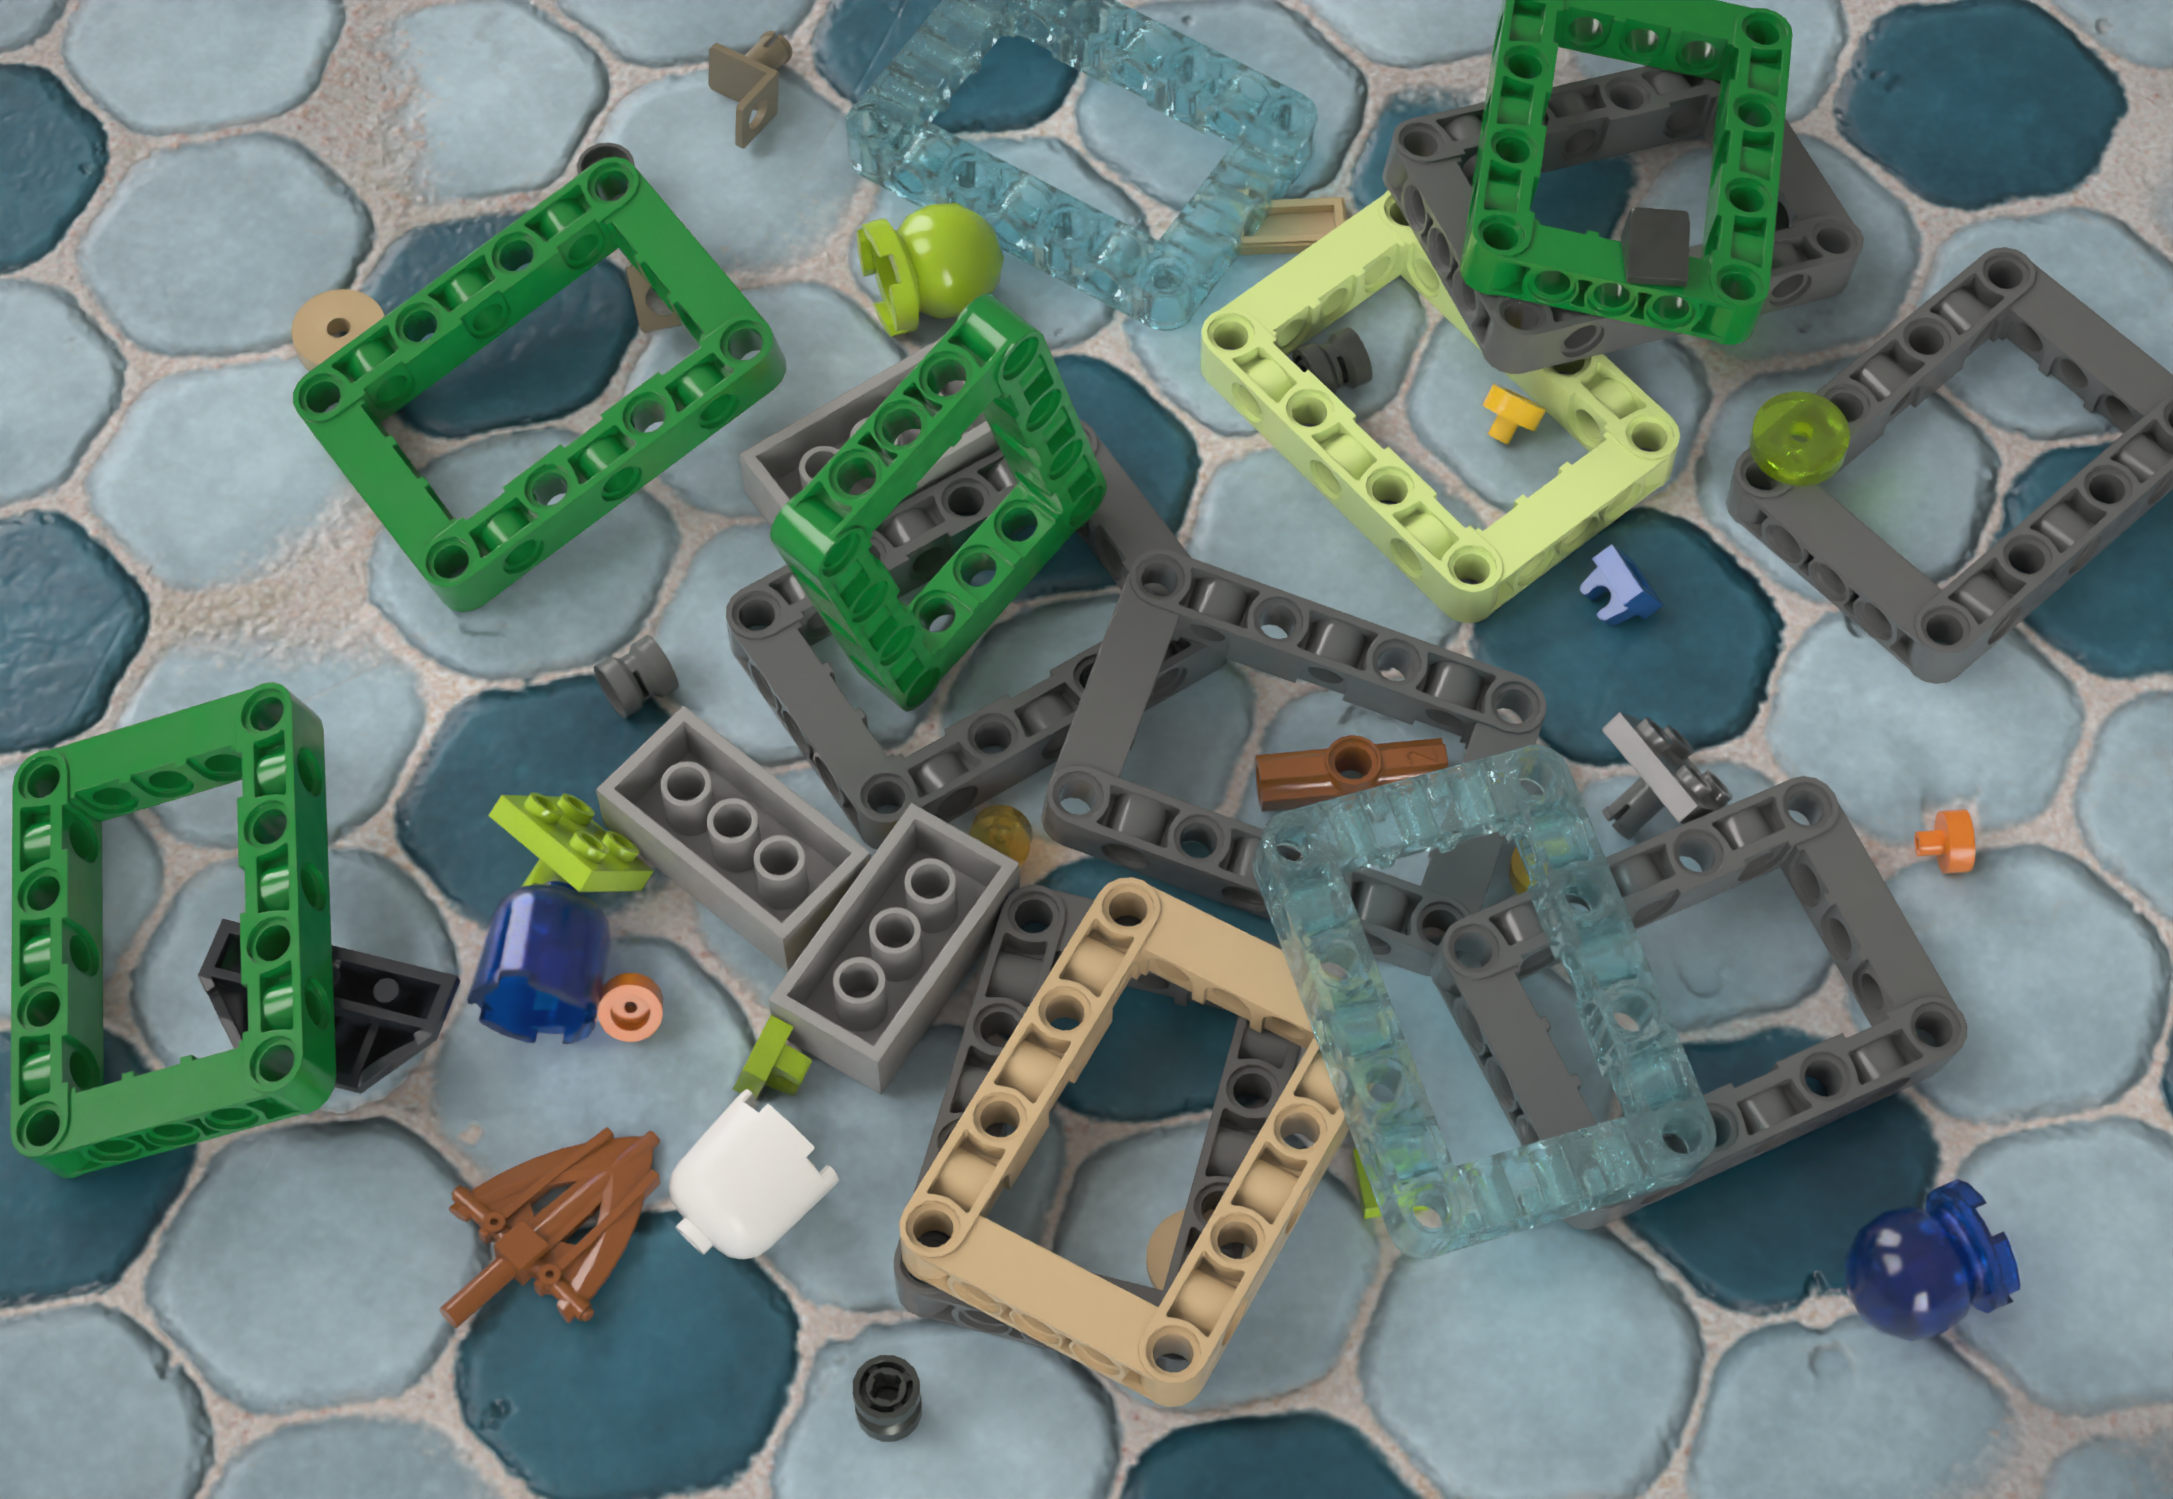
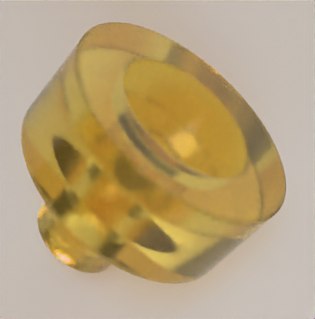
[968,805,1033,867]

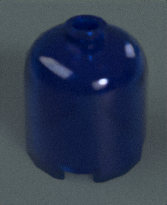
[467,881,611,1044]

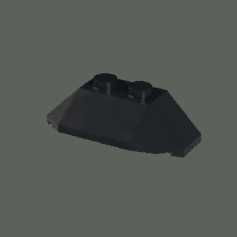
[198,919,461,1094]

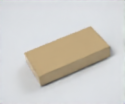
[1230,197,1347,255]

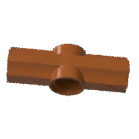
[1255,735,1450,814]

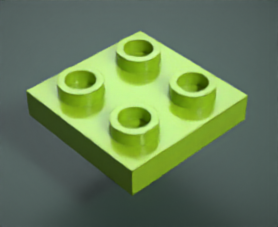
[488,792,654,917]

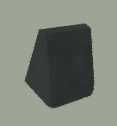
[1621,207,1690,287]

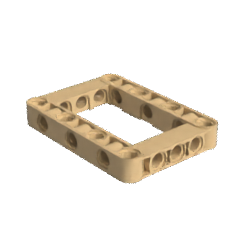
[899,877,1394,1407]

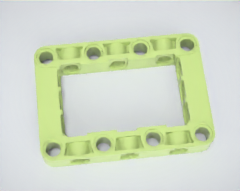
[1200,190,1680,623]

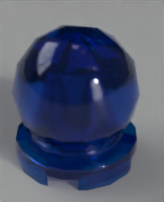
[1844,1179,2021,1341]

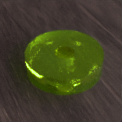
[1749,391,1850,486]

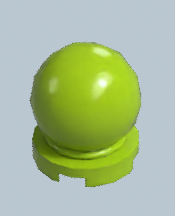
[856,203,1004,337]

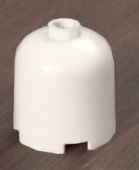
[669,1089,839,1259]

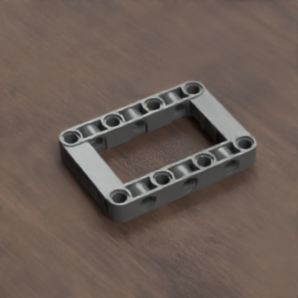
[1382,66,1864,374]
[1726,247,2173,684]
[726,420,1227,850]
[1041,548,1547,976]
[1430,776,1967,1230]
[893,885,1314,1373]

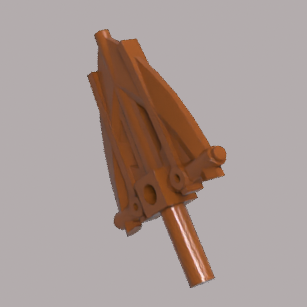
[439,1127,660,1328]

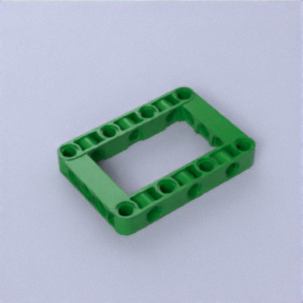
[1460,0,1793,345]
[293,157,786,612]
[770,293,1107,712]
[10,682,336,1178]

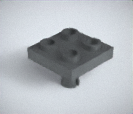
[1601,712,1733,840]

